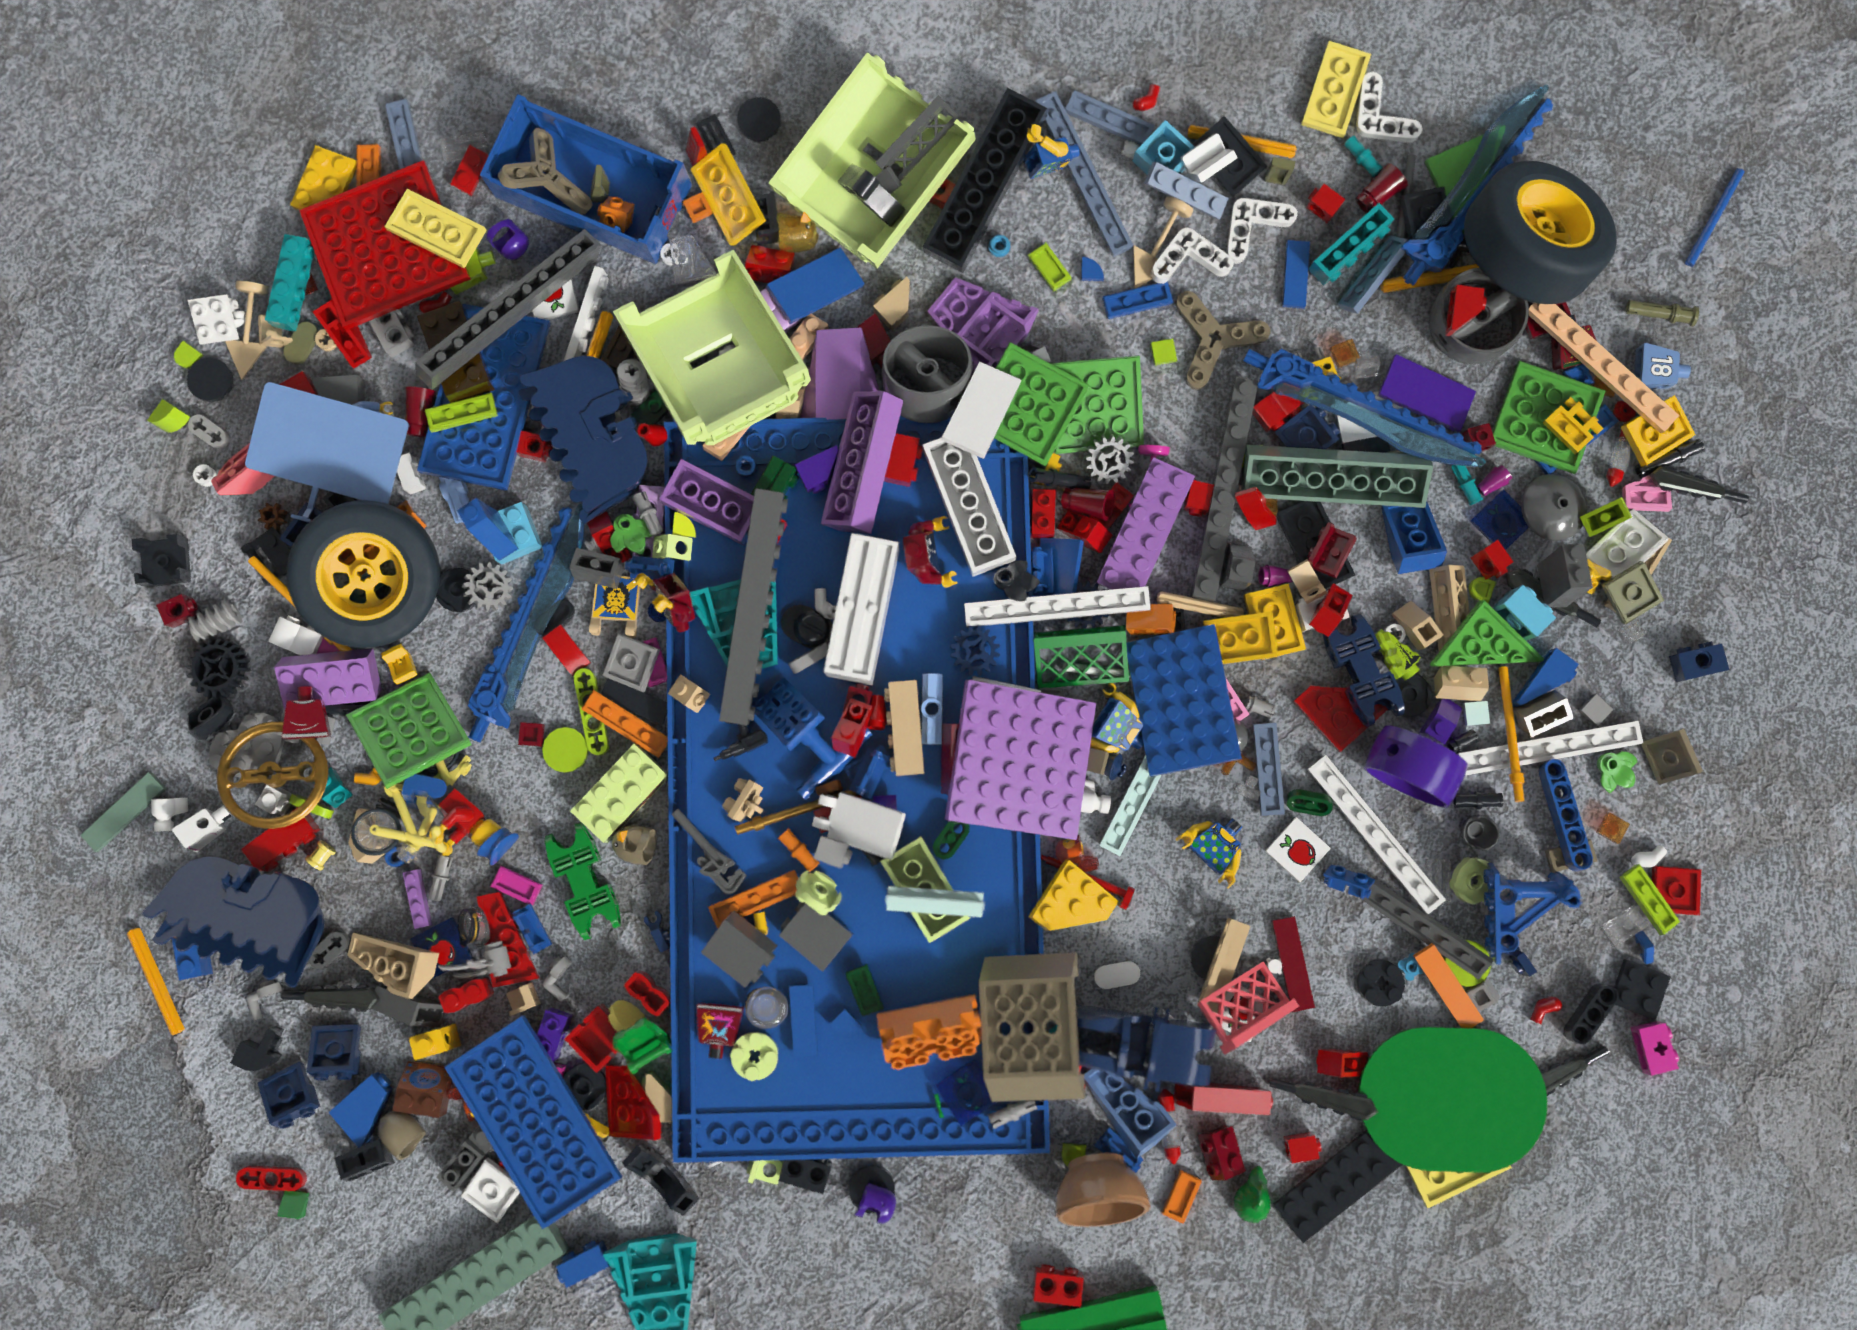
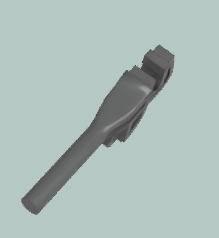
[672,809,747,894]

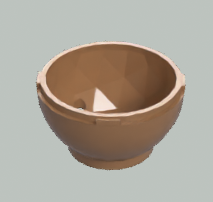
[1055,1153,1150,1227]

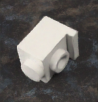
[255,785,291,816]

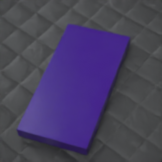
[1378,354,1476,433]

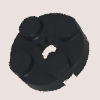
[1357,959,1405,1007]

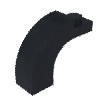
[622,1145,700,1216]

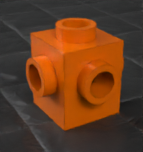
[597,196,634,233]

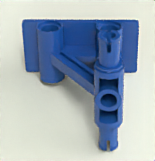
[753,678,873,799]
[1483,863,1582,965]

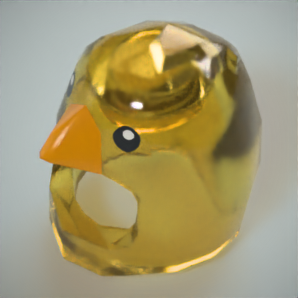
[776,212,819,252]

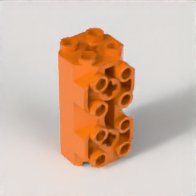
[877,994,982,1070]

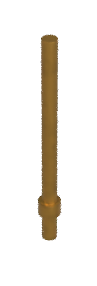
[735,789,860,835]

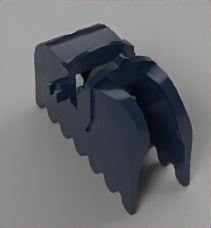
[518,356,647,524]
[142,857,324,988]
[1075,1004,1216,1092]

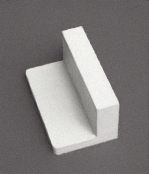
[1181,134,1237,183]

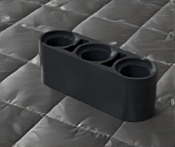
[1564,983,1618,1044]

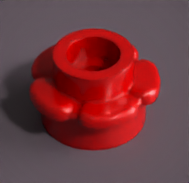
[1613,400,1636,422]

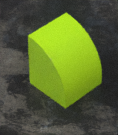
[147,399,191,433]

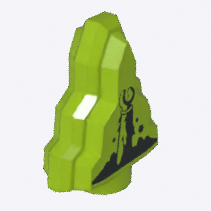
[1375,629,1421,681]

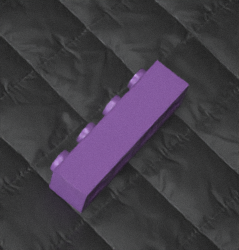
[403,869,432,929]

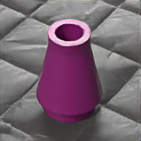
[1476,465,1512,497]
[1258,565,1293,587]

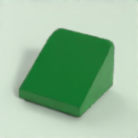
[277,1191,309,1219]

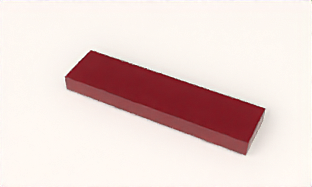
[1271,916,1315,1012]

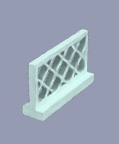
[886,886,984,917]

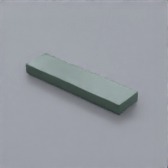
[80,772,167,852]

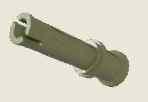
[1625,299,1699,327]

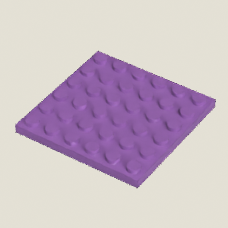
[945,680,1096,840]

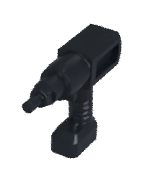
[713,722,768,761]

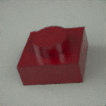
[518,722,545,747]

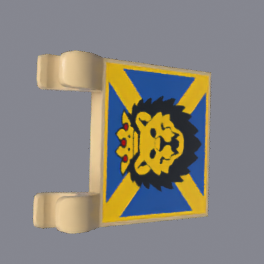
[589,576,641,638]

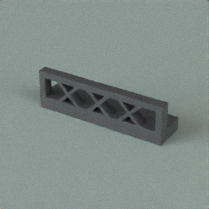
[875,95,960,182]

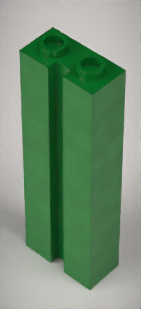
[1016,1285,1168,1330]

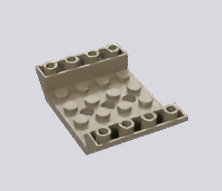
[979,952,1086,1101]

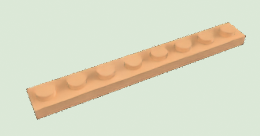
[1529,303,1680,433]
[703,314,829,461]

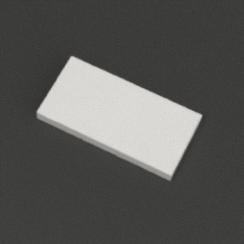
[942,362,1021,459]

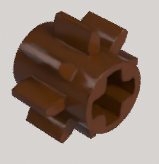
[258,503,288,530]

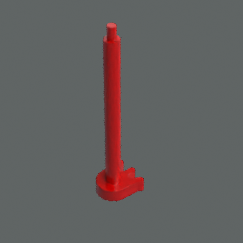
[1041,855,1135,910]

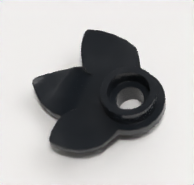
[994,560,1040,602]

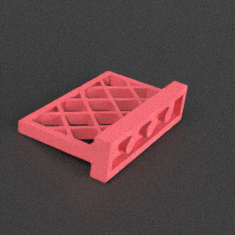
[1197,961,1299,1055]

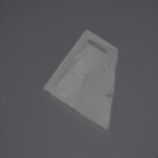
[670,235,716,285]

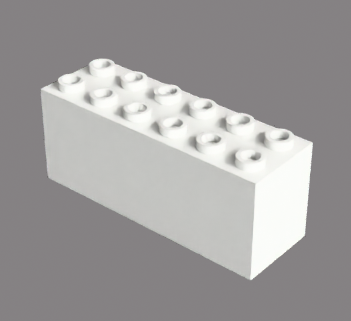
[824,534,899,686]

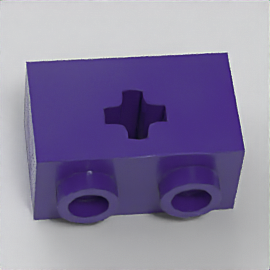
[537,1007,573,1062]

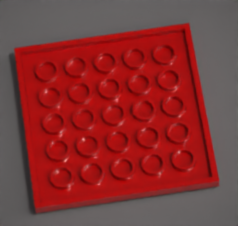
[299,160,471,330]

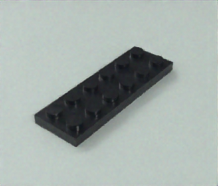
[1273,1129,1403,1244]

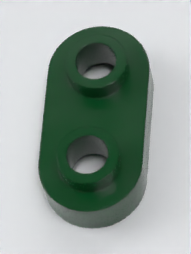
[1287,789,1333,816]
[933,821,970,859]

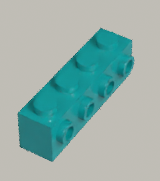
[1308,203,1394,286]
[265,234,315,332]

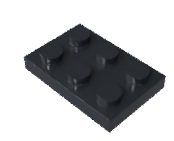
[1193,116,1268,198]

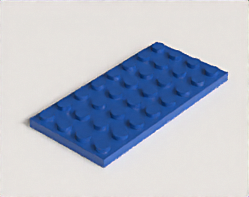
[417,303,551,490]
[445,1015,623,1230]

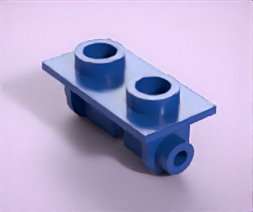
[1031,547,1054,596]
[625,556,675,580]
[849,748,890,799]
[1323,864,1375,899]
[512,904,552,955]
[1094,1128,1144,1173]

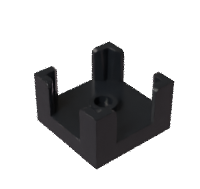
[131,534,191,587]

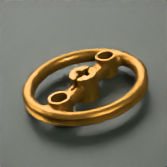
[217,722,328,829]

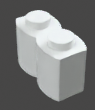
[268,615,324,655]

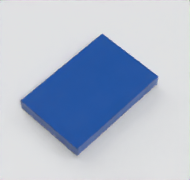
[1032,538,1084,597]

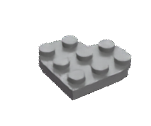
[209,713,285,778]

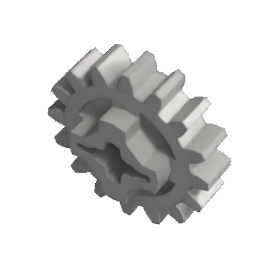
[1085,434,1135,484]
[462,562,513,612]

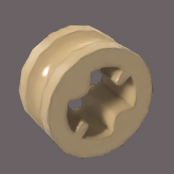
[315,329,337,351]

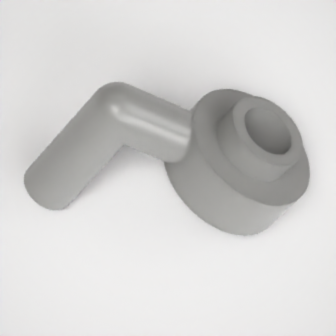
[543,956,572,1003]
[246,979,282,1021]

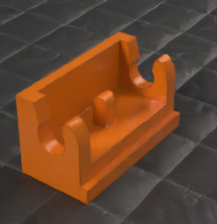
[1126,604,1176,635]

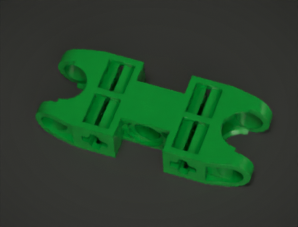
[545,822,621,941]

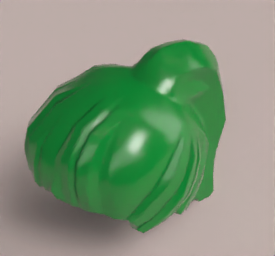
[1234,1166,1271,1224]

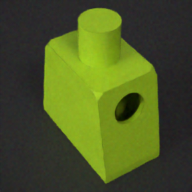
[450,248,496,294]

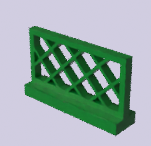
[1034,625,1129,689]

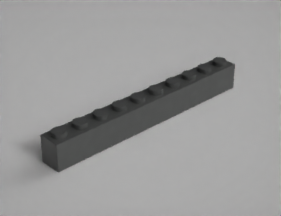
[415,229,601,390]
[1190,376,1259,602]
[719,489,788,725]

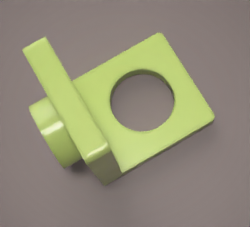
[652,534,693,561]
[746,1160,784,1185]

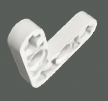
[1356,72,1422,143]
[1226,198,1297,264]
[1151,228,1233,283]

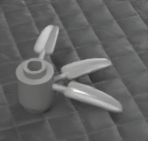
[439,941,511,979]

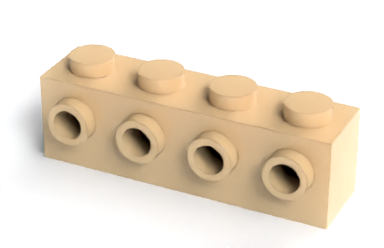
[884,680,924,776]

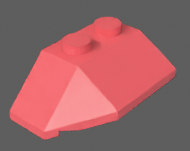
[211,443,275,495]

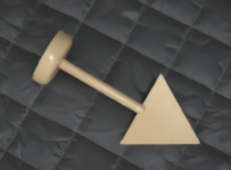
[1133,196,1194,288]
[225,281,269,380]

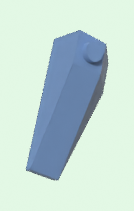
[1084,1069,1177,1159]

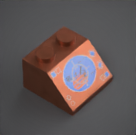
[393,1061,452,1118]

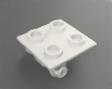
[188,294,239,344]

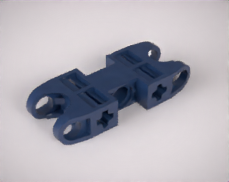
[1322,614,1404,727]

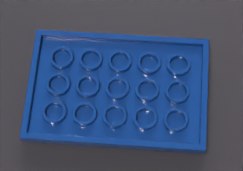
[1126,624,1242,777]

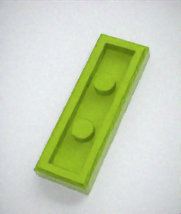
[425,393,498,433]
[1619,864,1680,935]

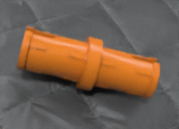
[778,828,820,872]

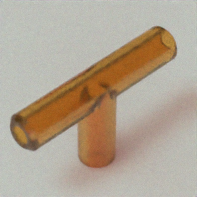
[1220,754,1256,775]

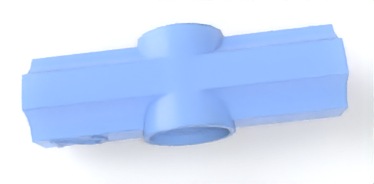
[439,477,469,523]
[921,674,943,745]

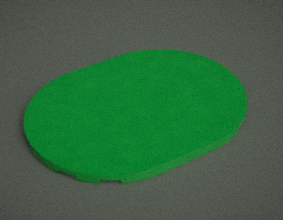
[1358,1027,1548,1173]

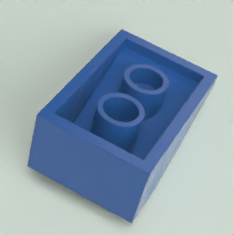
[1381,502,1447,574]

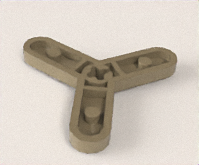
[498,128,592,215]
[1176,291,1270,390]

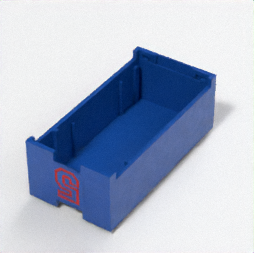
[480,94,692,264]

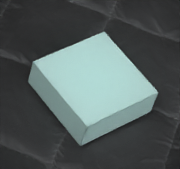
[1462,701,1490,726]

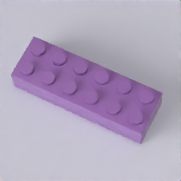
[821,391,903,533]
[1096,457,1195,590]

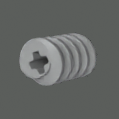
[617,359,649,406]
[188,600,243,643]

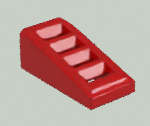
[686,127,708,166]

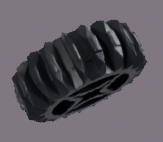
[185,638,251,699]

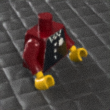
[903,516,958,588]
[634,573,695,632]

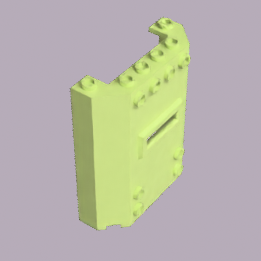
[769,53,976,269]
[613,250,811,445]

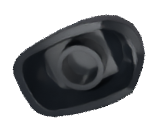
[188,693,234,740]

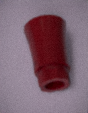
[1355,163,1408,214]
[405,386,437,437]
[1061,487,1115,521]

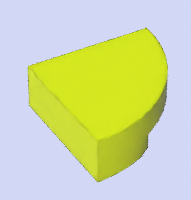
[672,512,696,538]

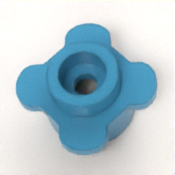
[1397,953,1424,981]

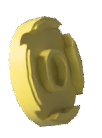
[608,1000,646,1032]

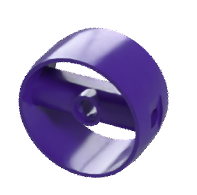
[1364,725,1468,808]

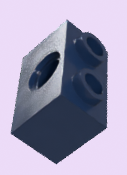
[1669,641,1730,682]

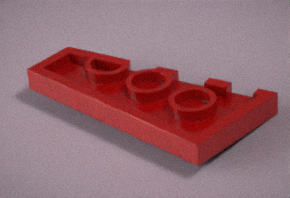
[477,892,540,988]

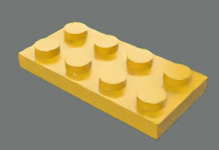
[691,143,766,246]

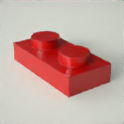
[450,145,489,196]

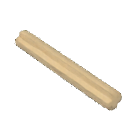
[1156,591,1244,618]

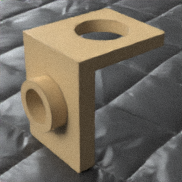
[258,315,292,348]
[1287,560,1327,604]

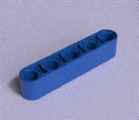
[1538,759,1593,871]

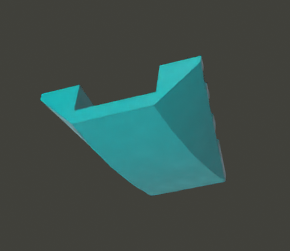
[690,579,778,669]
[603,1233,697,1330]

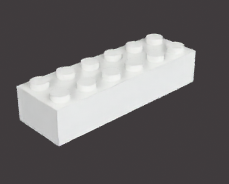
[923,438,1016,577]

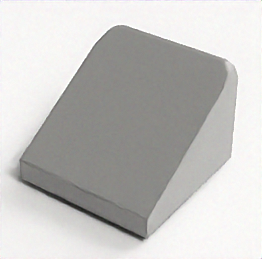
[1465,978,1500,1011]

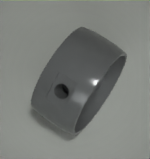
[1429,268,1529,364]
[882,326,973,423]

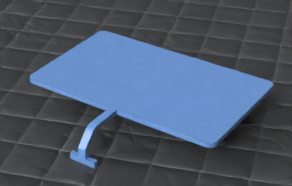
[245,382,409,522]

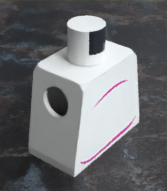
[171,805,232,852]

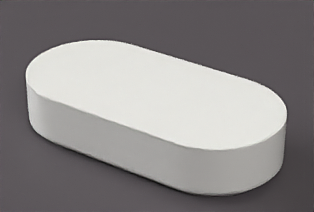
[1094,961,1140,989]

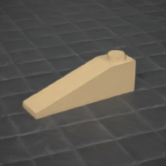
[347,933,439,999]

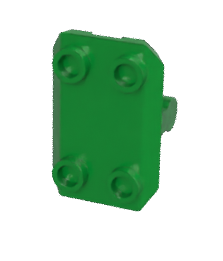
[613,1018,673,1074]

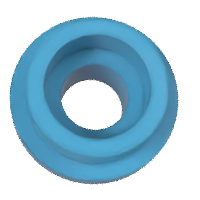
[988,235,1011,257]

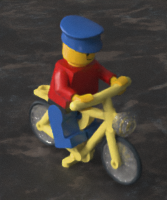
[351,751,519,865]

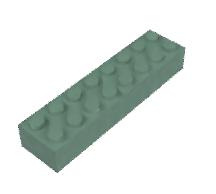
[1240,445,1433,508]
[378,1215,570,1330]

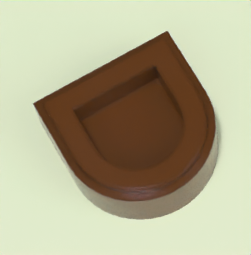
[815,780,843,796]

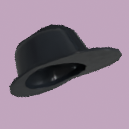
[781,605,833,649]

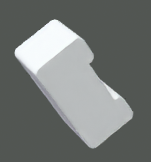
[397,453,426,494]

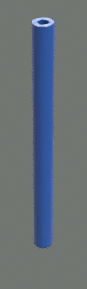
[1685,168,1745,267]

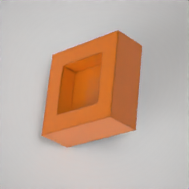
[682,192,713,224]

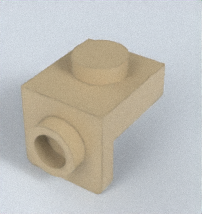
[668,674,710,713]

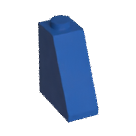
[457,498,519,561]
[329,1072,393,1147]

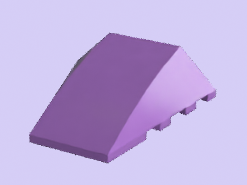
[927,277,1039,370]
[800,328,880,420]

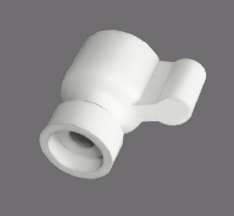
[1081,779,1111,814]
[151,798,188,831]

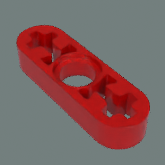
[236,1166,307,1191]

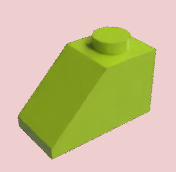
[1580,497,1632,537]

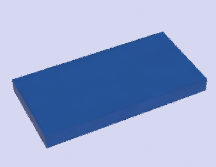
[766,247,865,324]

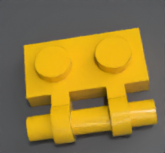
[1543,397,1604,454]

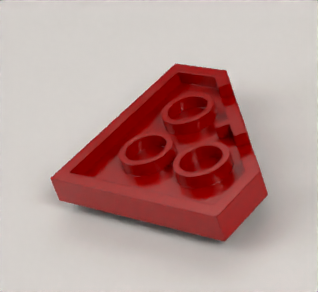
[1293,686,1388,752]
[605,1064,661,1140]

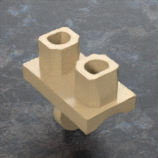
[722,778,764,823]

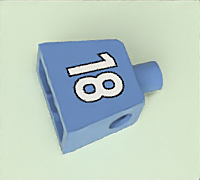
[1634,343,1691,390]

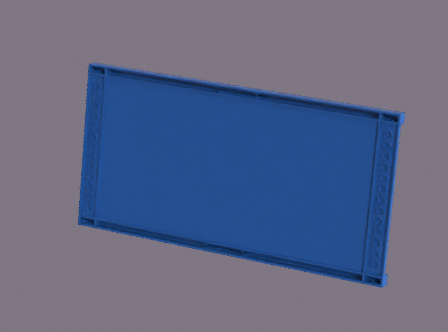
[664,416,1050,1163]

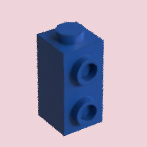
[556,1240,609,1288]

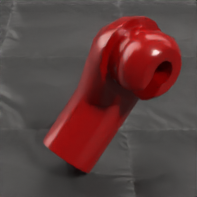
[1133,84,1160,112]
[419,291,453,314]
[1530,996,1562,1024]

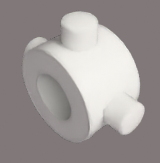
[1121,140,1140,159]
[1266,957,1282,975]

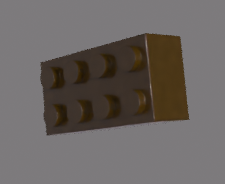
[417,301,495,403]

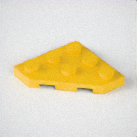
[1028,860,1119,931]

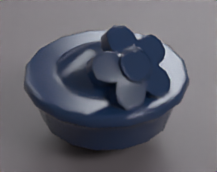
[1104,753,1127,781]

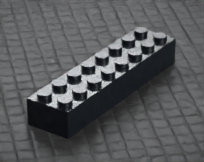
[922,87,1047,273]

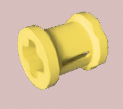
[305,840,336,871]

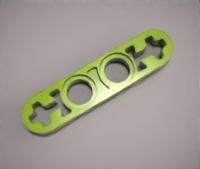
[574,668,609,756]

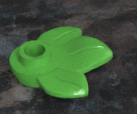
[610,514,653,555]
[1597,751,1637,793]

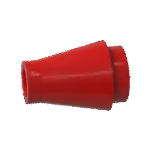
[637,423,668,447]
[867,695,887,730]

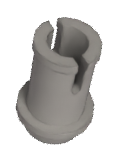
[1245,695,1276,718]

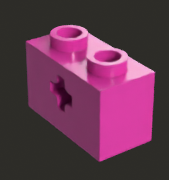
[1630,1021,1679,1076]

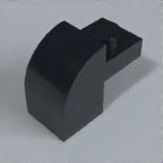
[230,1026,284,1071]

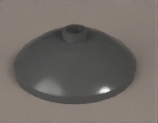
[1521,474,1587,541]

